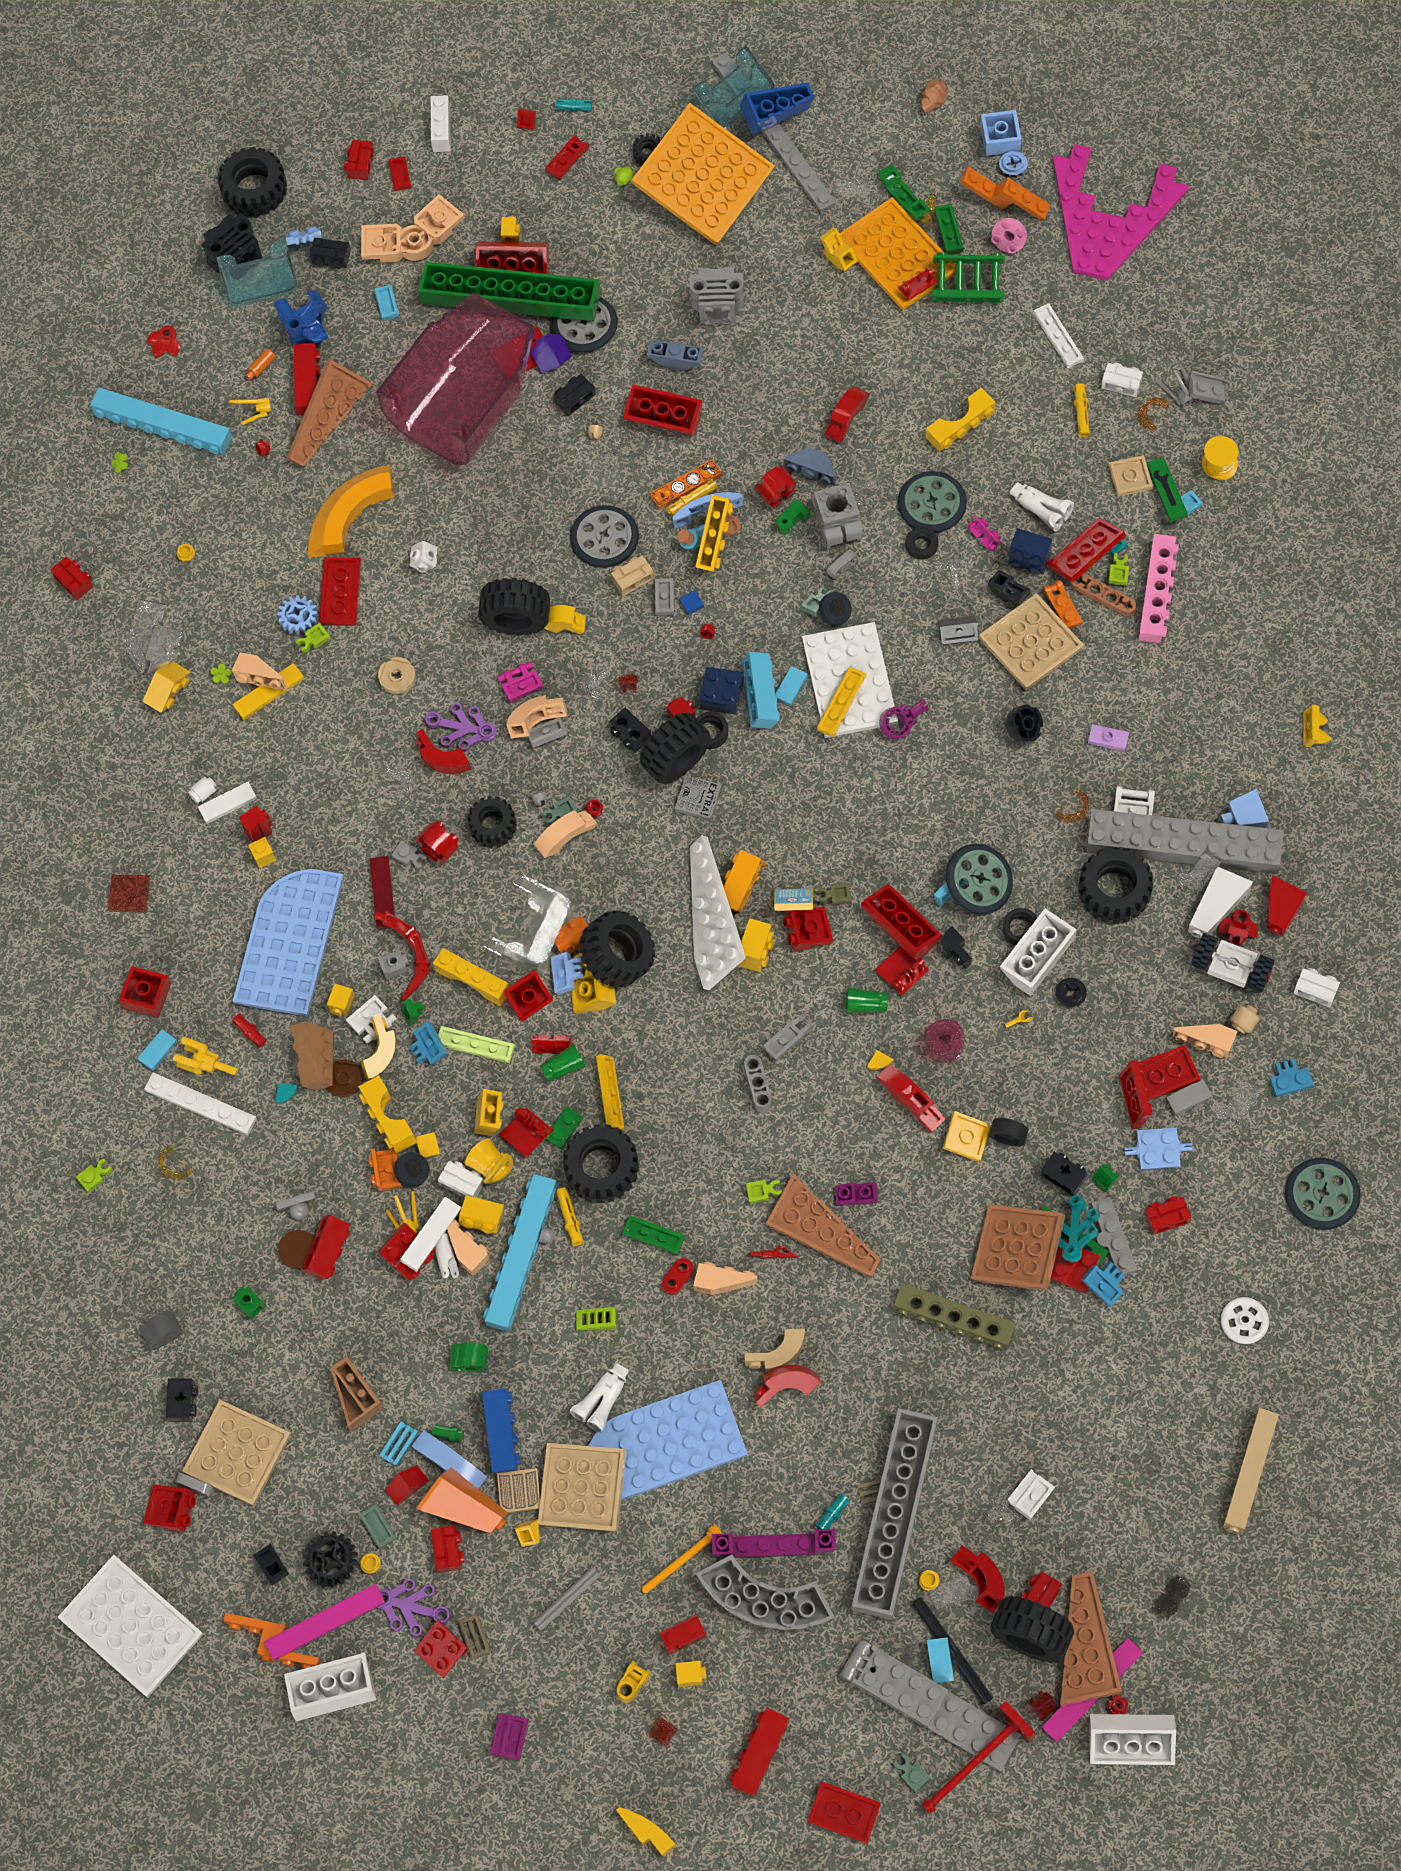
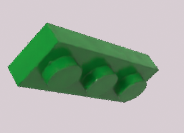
[934,203,964,255]
[622,1215,685,1255]

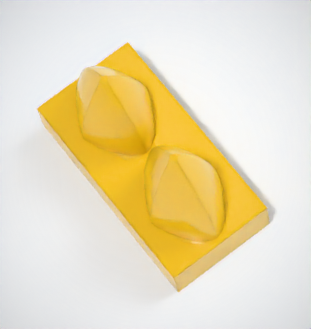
[1303,705,1332,747]

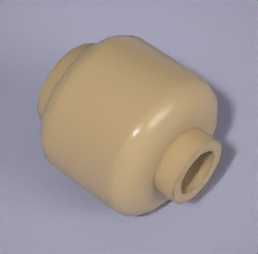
[1230,1005,1259,1035]

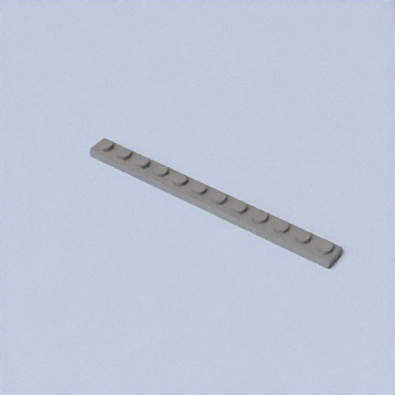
[712,52,836,213]

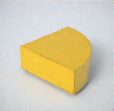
[867,1050,894,1070]

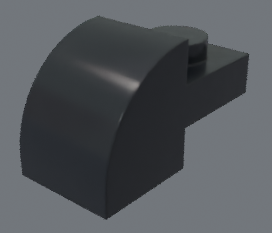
[988,570,1030,606]
[942,926,972,969]
[253,1544,290,1586]

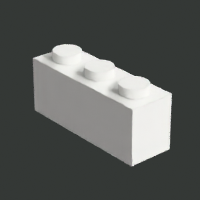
[431,95,451,152]

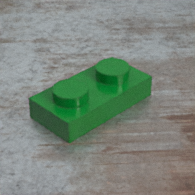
[545,1107,583,1150]

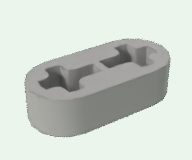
[827,549,858,579]
[175,1473,214,1497]

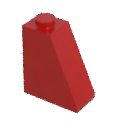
[1266,875,1307,937]

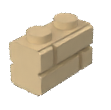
[611,556,654,596]

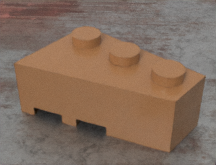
[289,1021,333,1091]
[331,1356,384,1432]

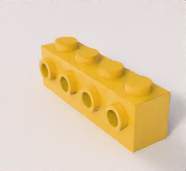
[696,495,734,572]

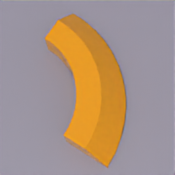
[308,465,394,558]

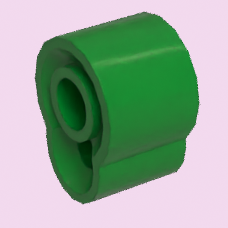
[449,1342,488,1373]

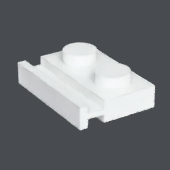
[1006,1469,1055,1520]

